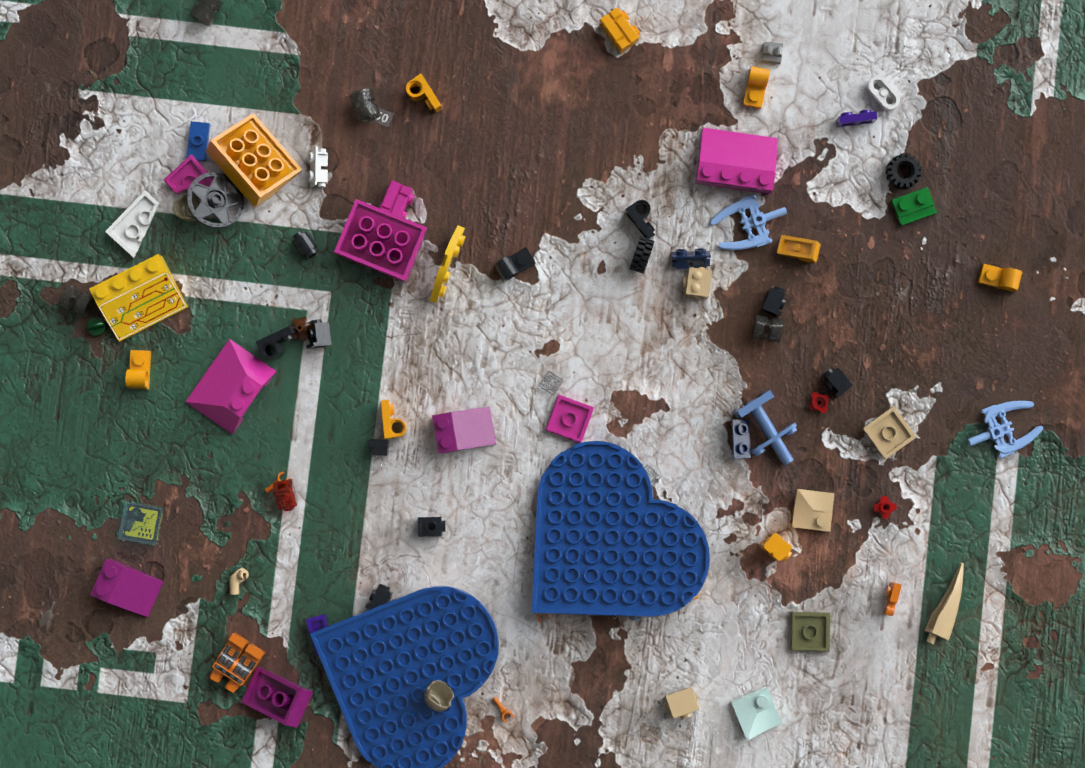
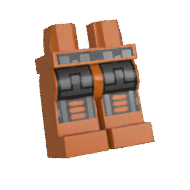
[210,633,266,693]

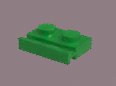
[891,187,937,226]

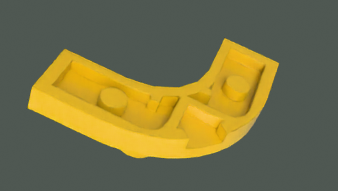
[429,226,466,304]

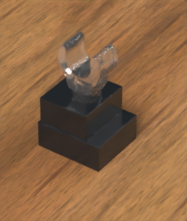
[369,439,390,471]

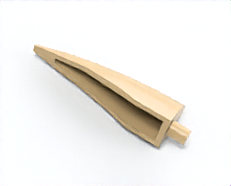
[925,563,964,645]

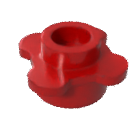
[808,392,830,413]
[873,496,897,519]

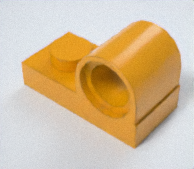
[743,66,770,109]
[406,74,442,113]
[777,235,821,263]
[978,264,1022,293]
[125,350,151,389]
[381,400,407,439]

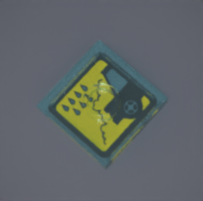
[118,501,164,546]

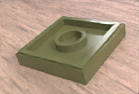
[790,611,830,652]

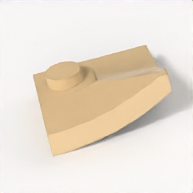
[791,489,834,532]

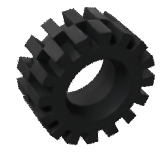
[885,153,922,190]
[629,236,655,274]

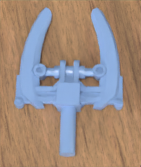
[710,194,787,250]
[967,401,1043,458]

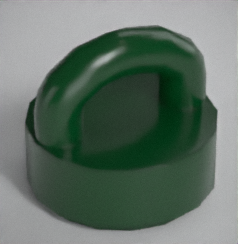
[86,317,107,336]

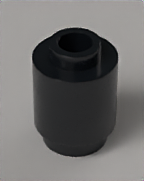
[292,231,319,260]

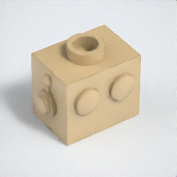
[682,267,712,300]
[664,687,699,719]

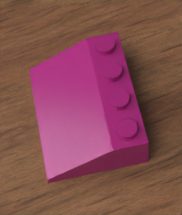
[695,128,778,194]
[334,199,427,283]

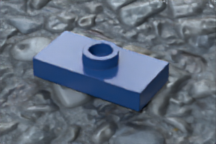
[186,121,211,162]

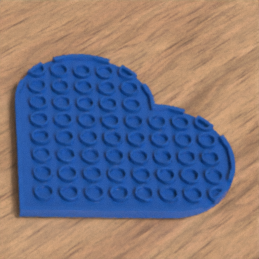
[532,441,710,617]
[310,586,499,768]

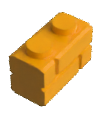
[599,7,640,54]
[759,532,792,562]

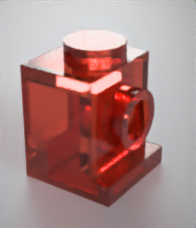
[273,479,298,511]

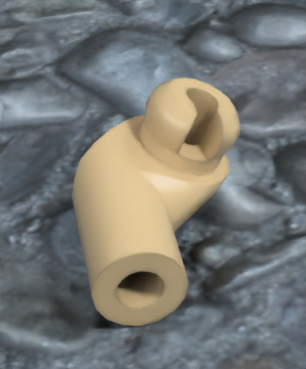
[229,568,249,595]

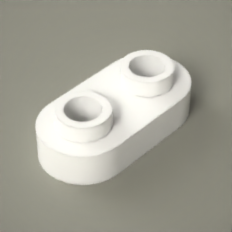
[867,76,900,111]

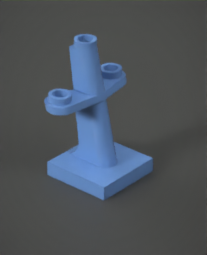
[732,390,797,466]

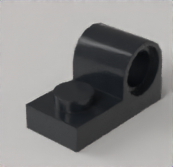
[624,200,655,240]
[494,247,536,283]
[256,326,298,359]

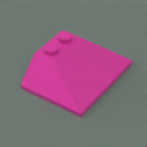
[186,339,277,434]

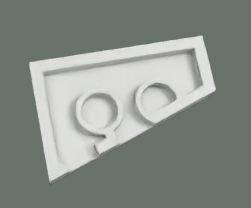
[105,190,160,258]

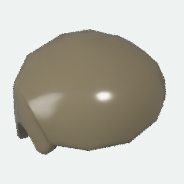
[173,194,201,222]
[424,680,454,712]

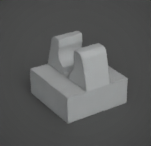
[762,42,783,64]

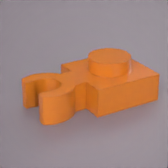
[883,582,902,616]

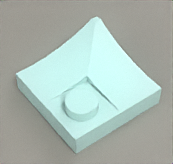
[731,686,782,740]

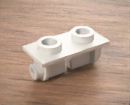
[307,147,328,188]

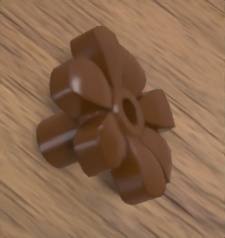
[290,317,311,341]

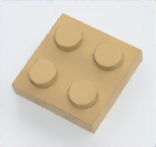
[862,406,916,460]

